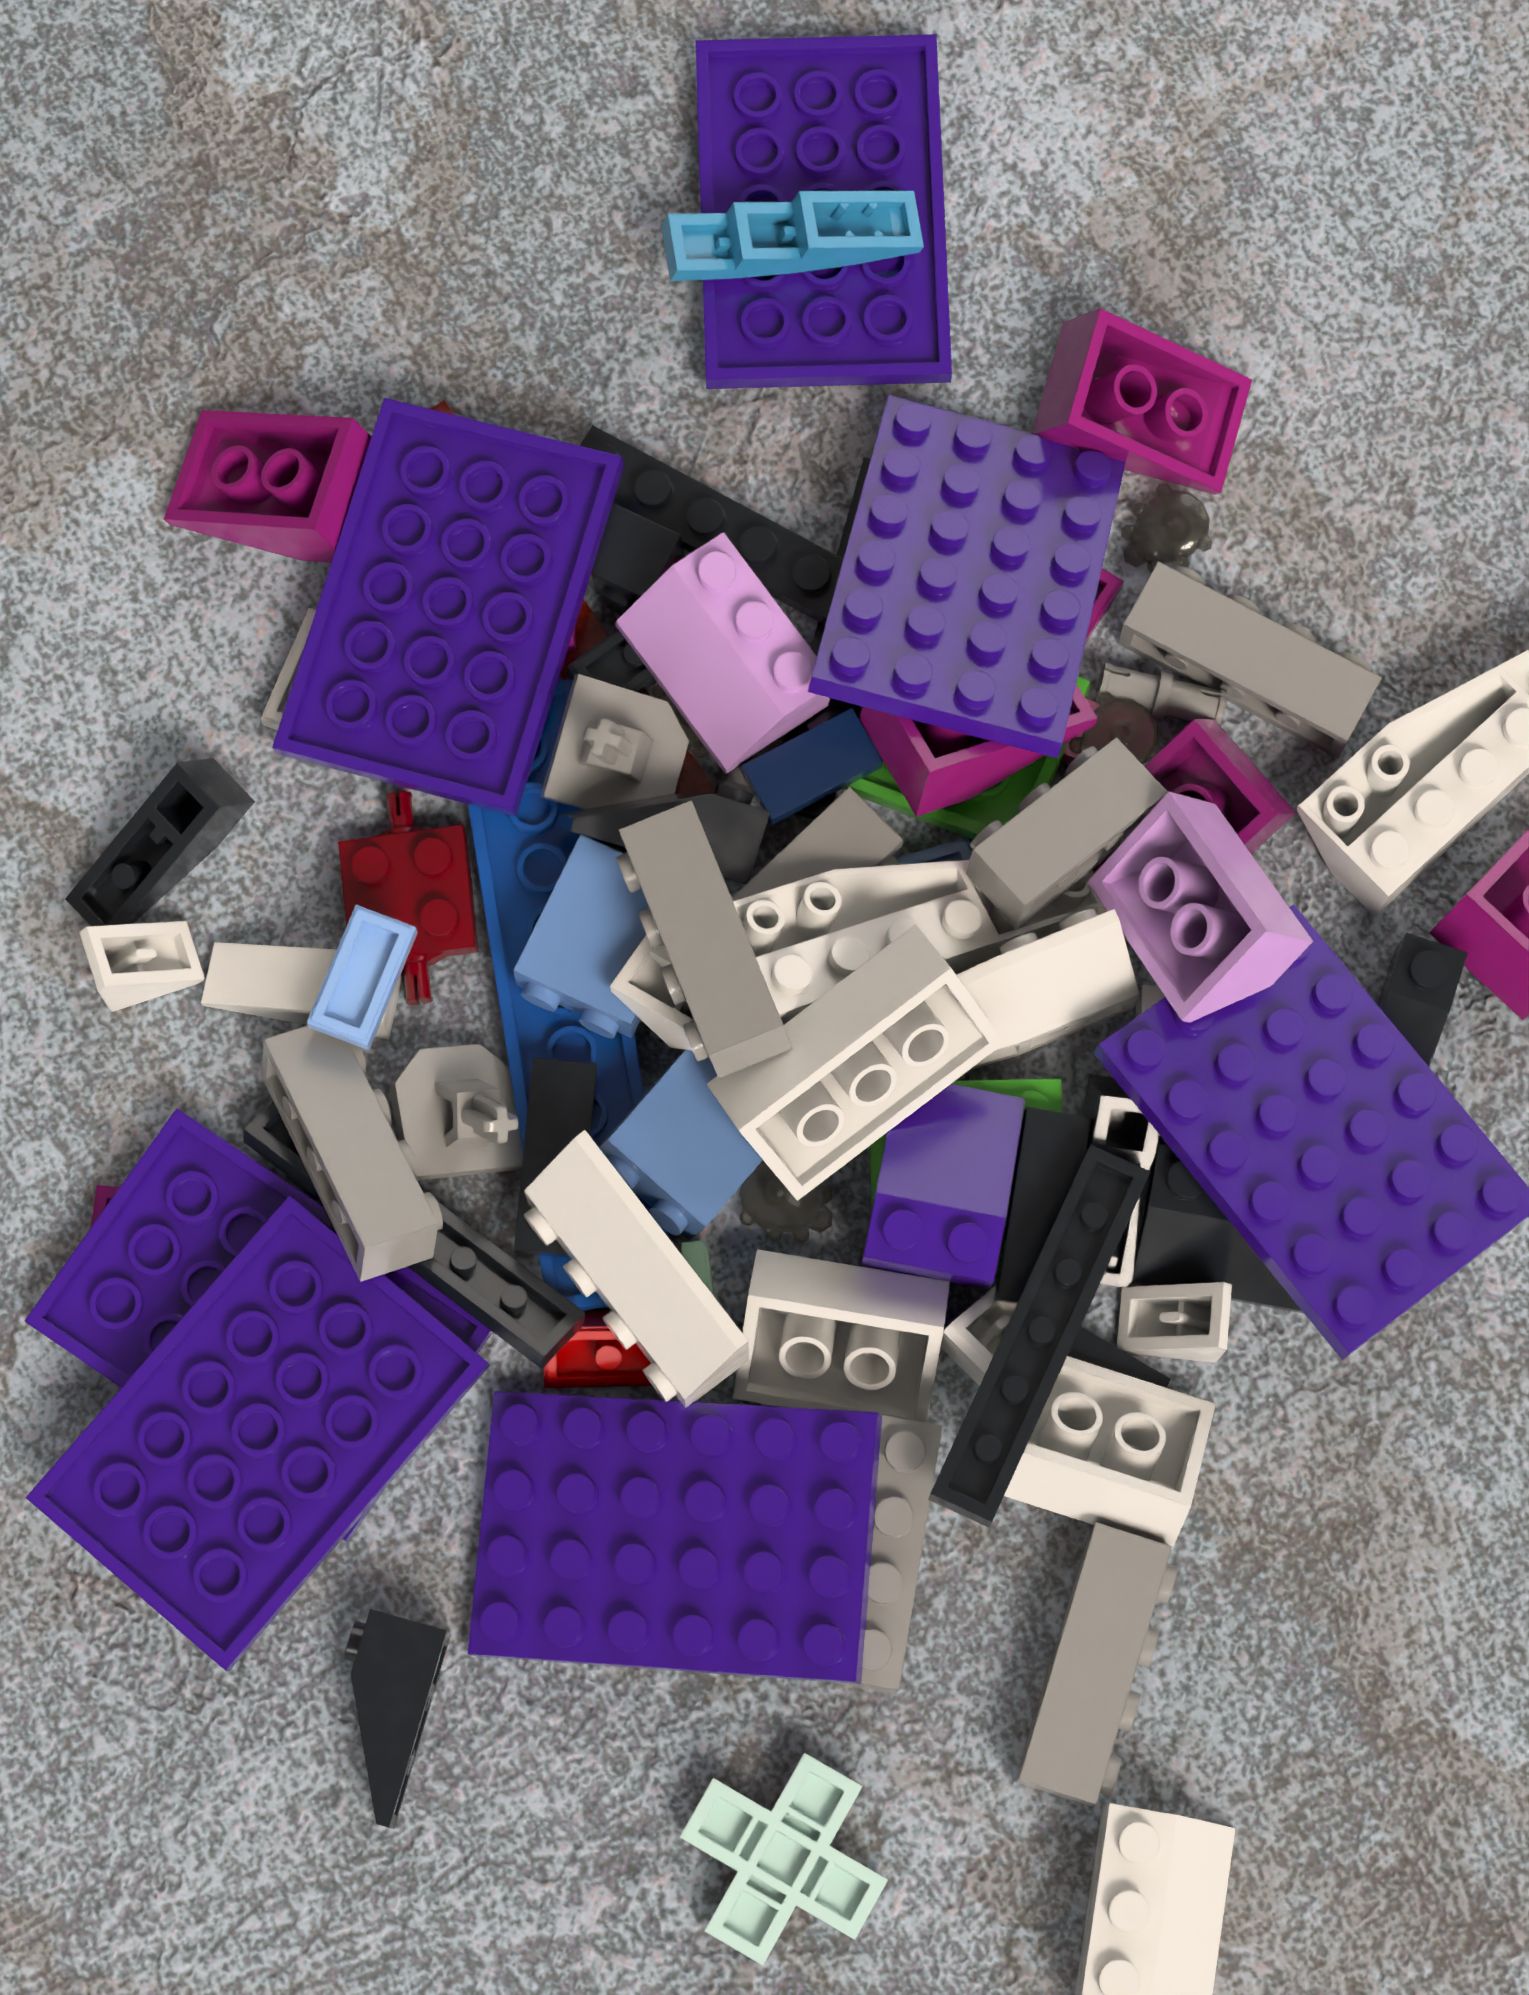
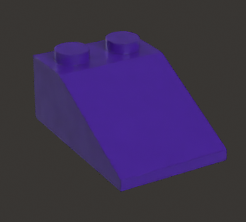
[861,1084,1025,1290]

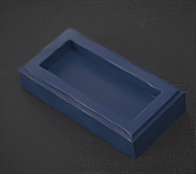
[741,708,883,826]

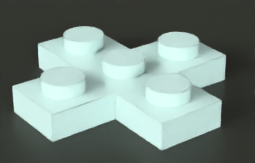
[680,1753,888,1965]

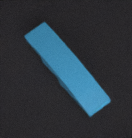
[661,191,924,281]

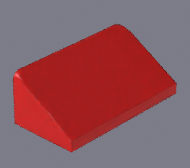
[544,1308,652,1388]

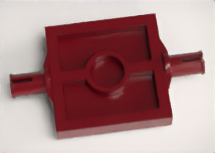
[338,791,479,1005]

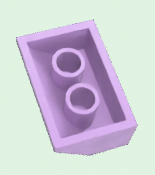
[615,532,830,774]
[1088,791,1313,1023]

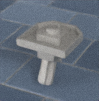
[540,674,689,810]
[389,1044,523,1180]

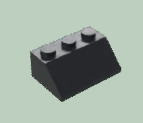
[1131,1143,1304,1314]

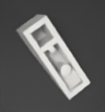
[201,942,402,1039]

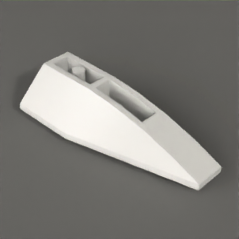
[1297,650,1529,917]
[733,860,1107,1025]
[957,909,1139,1070]

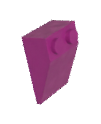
[1031,308,1253,495]
[164,410,372,563]
[859,684,1097,817]
[1092,719,1296,874]
[1429,828,1529,1020]

